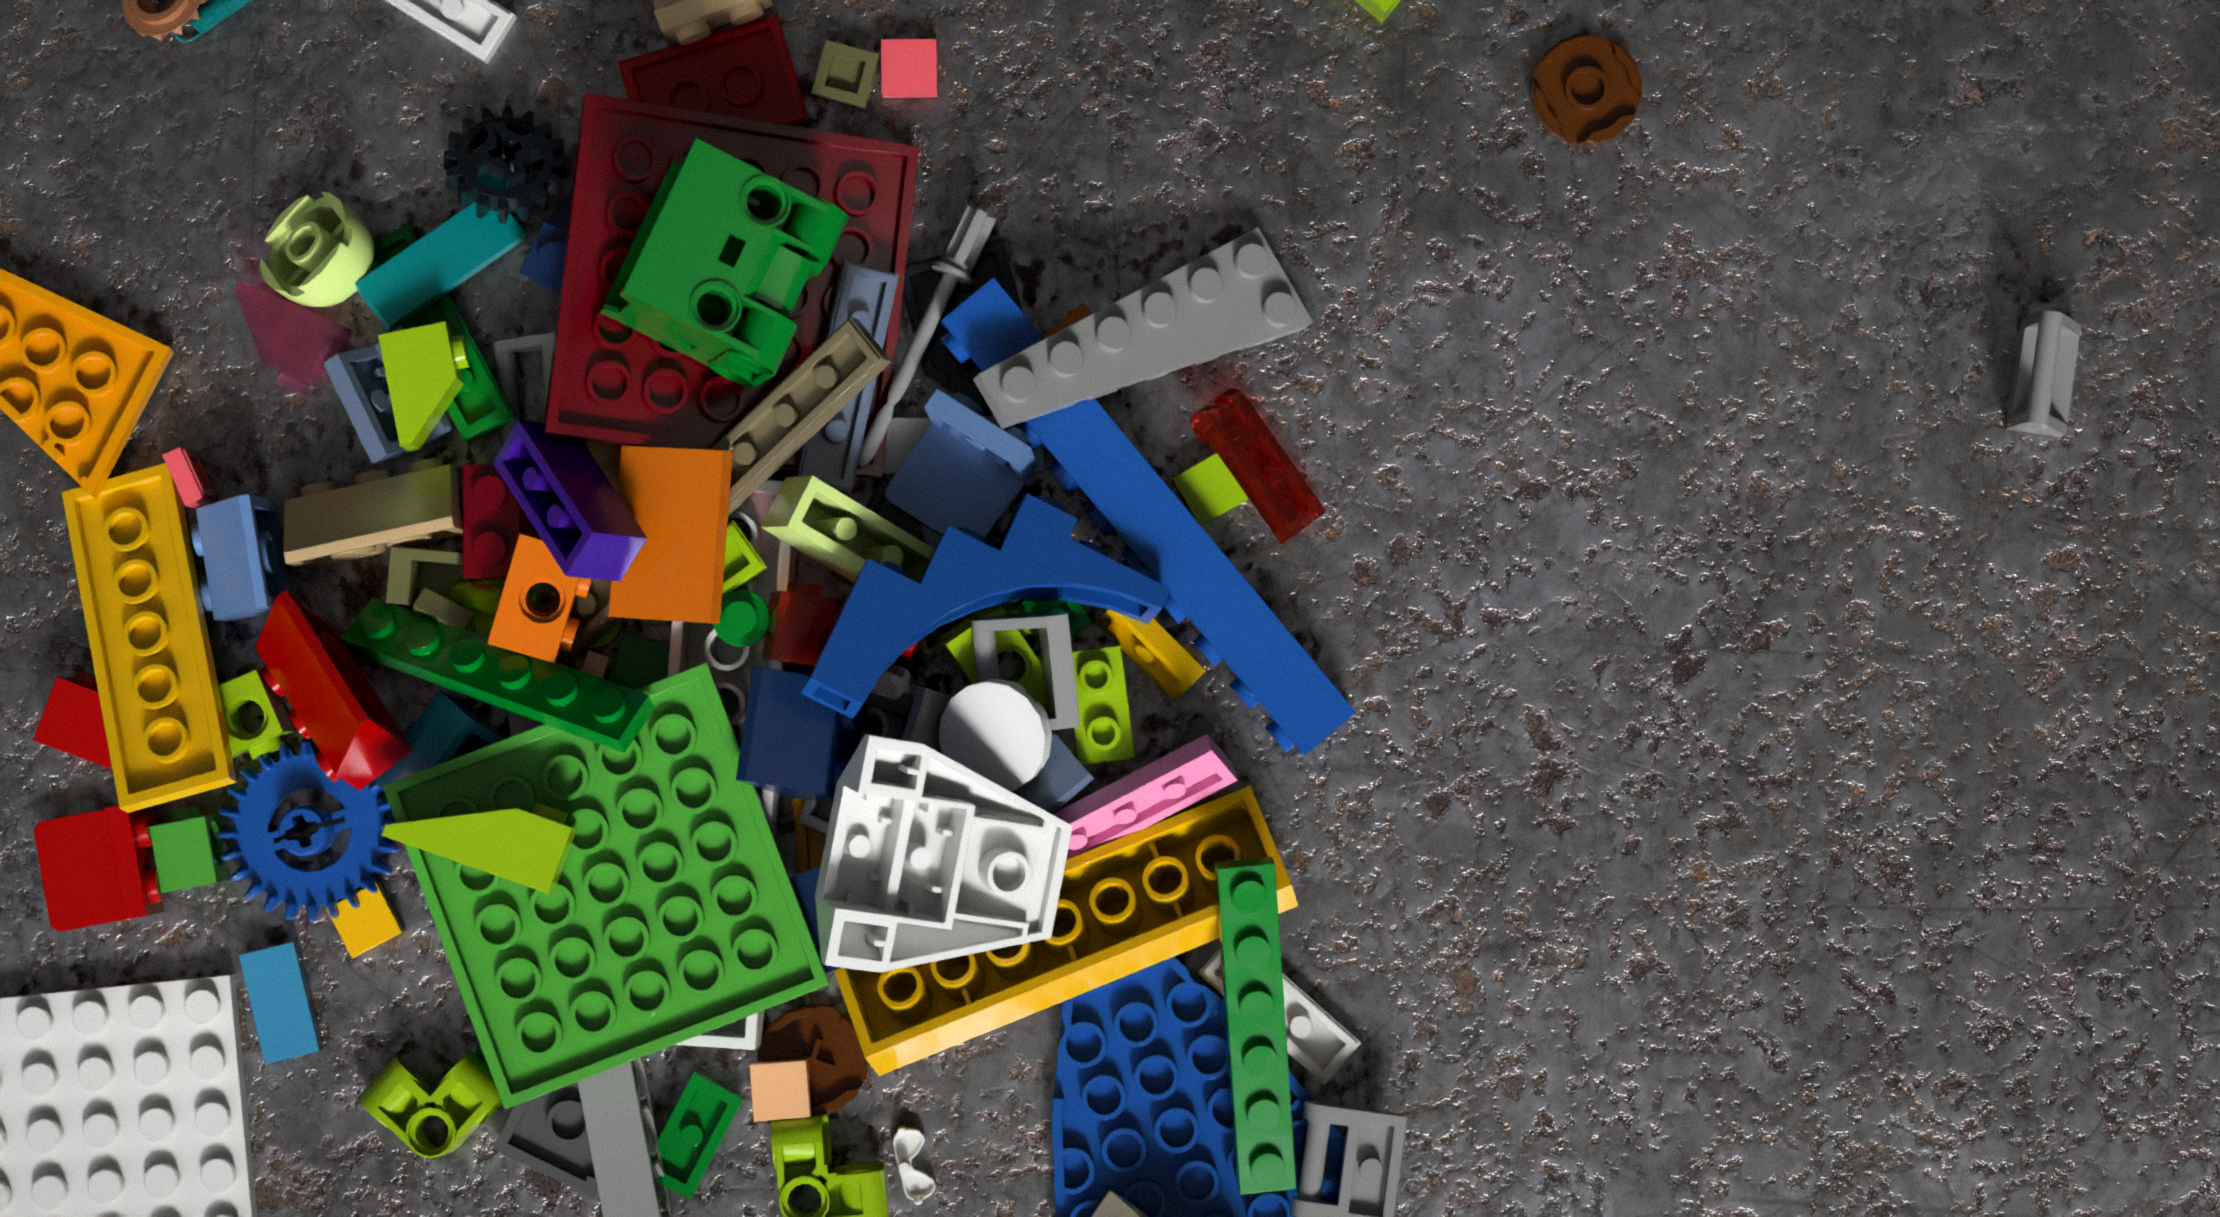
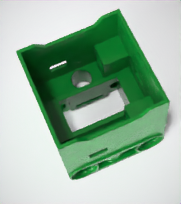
[599,138,849,388]

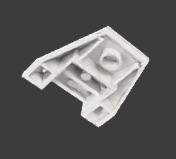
[815,734,1073,973]

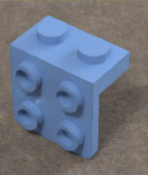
[885,389,1037,539]

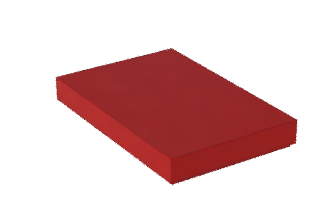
[618,14,811,127]

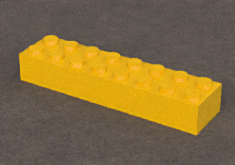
[834,786,1298,1076]

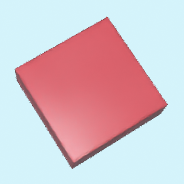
[881,39,938,98]
[162,447,218,509]

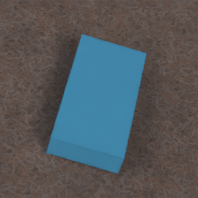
[239,941,324,1064]

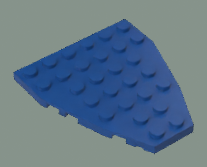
[1051,956,1345,1217]

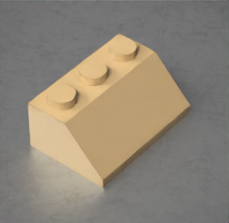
[283,457,463,569]

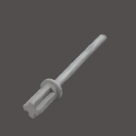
[858,206,996,468]

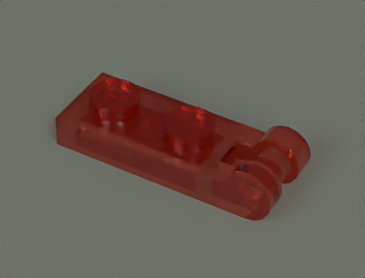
[1190,388,1326,544]

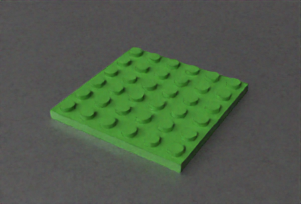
[383,663,830,1109]

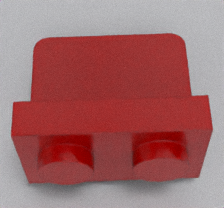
[34,805,166,931]

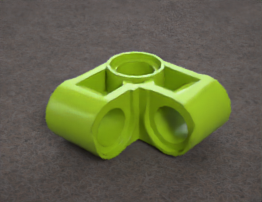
[358,1051,502,1158]
[771,1114,890,1217]

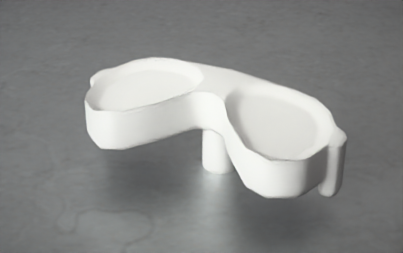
[892,1125,937,1205]

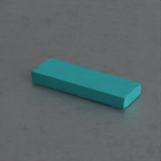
[355,202,526,332]

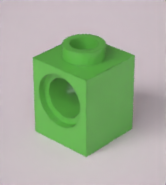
[149,806,230,893]

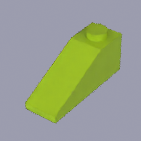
[381,802,577,895]

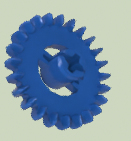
[216,738,401,922]

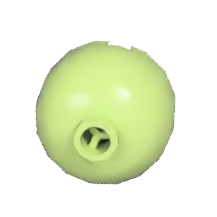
[260,192,375,307]

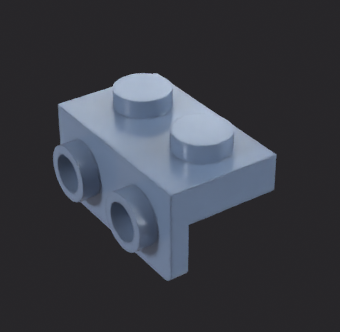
[323,343,451,464]

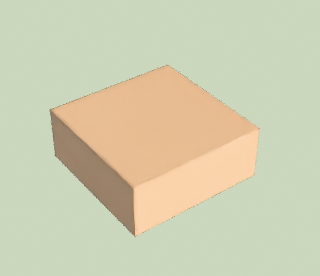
[749,1058,812,1122]

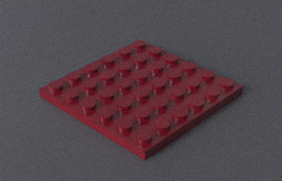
[543,93,919,479]

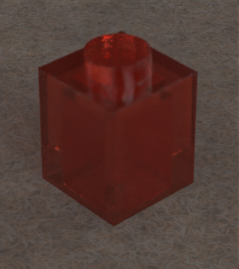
[762,581,836,666]

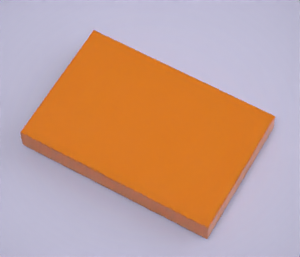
[608,446,733,624]

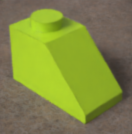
[378,321,470,452]

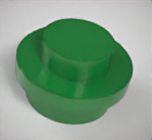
[713,590,770,647]

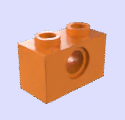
[487,530,592,663]

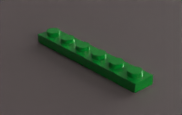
[341,597,655,753]
[1215,857,1296,1195]

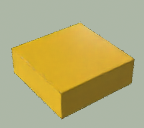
[327,882,405,958]

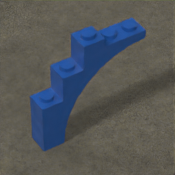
[800,493,1171,719]

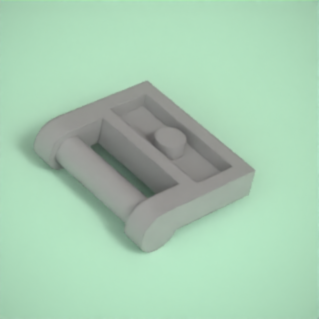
[1290,1101,1407,1217]

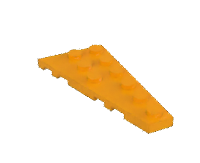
[0,268,174,500]

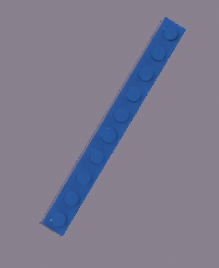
[940,277,1356,756]

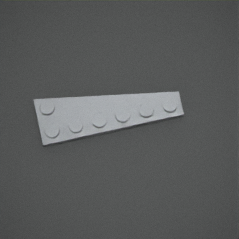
[973,227,1313,429]

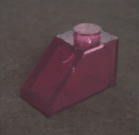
[234,280,354,395]

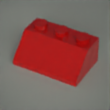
[255,589,414,791]

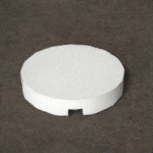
[938,678,1052,791]

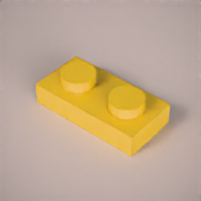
[1096,609,1206,702]

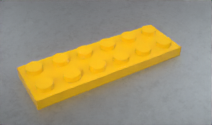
[62,463,237,813]

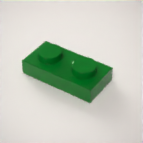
[658,1071,745,1199]

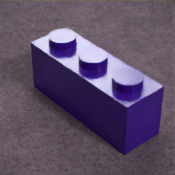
[493,419,647,581]

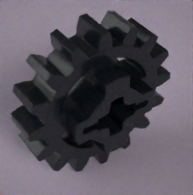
[443,106,567,224]

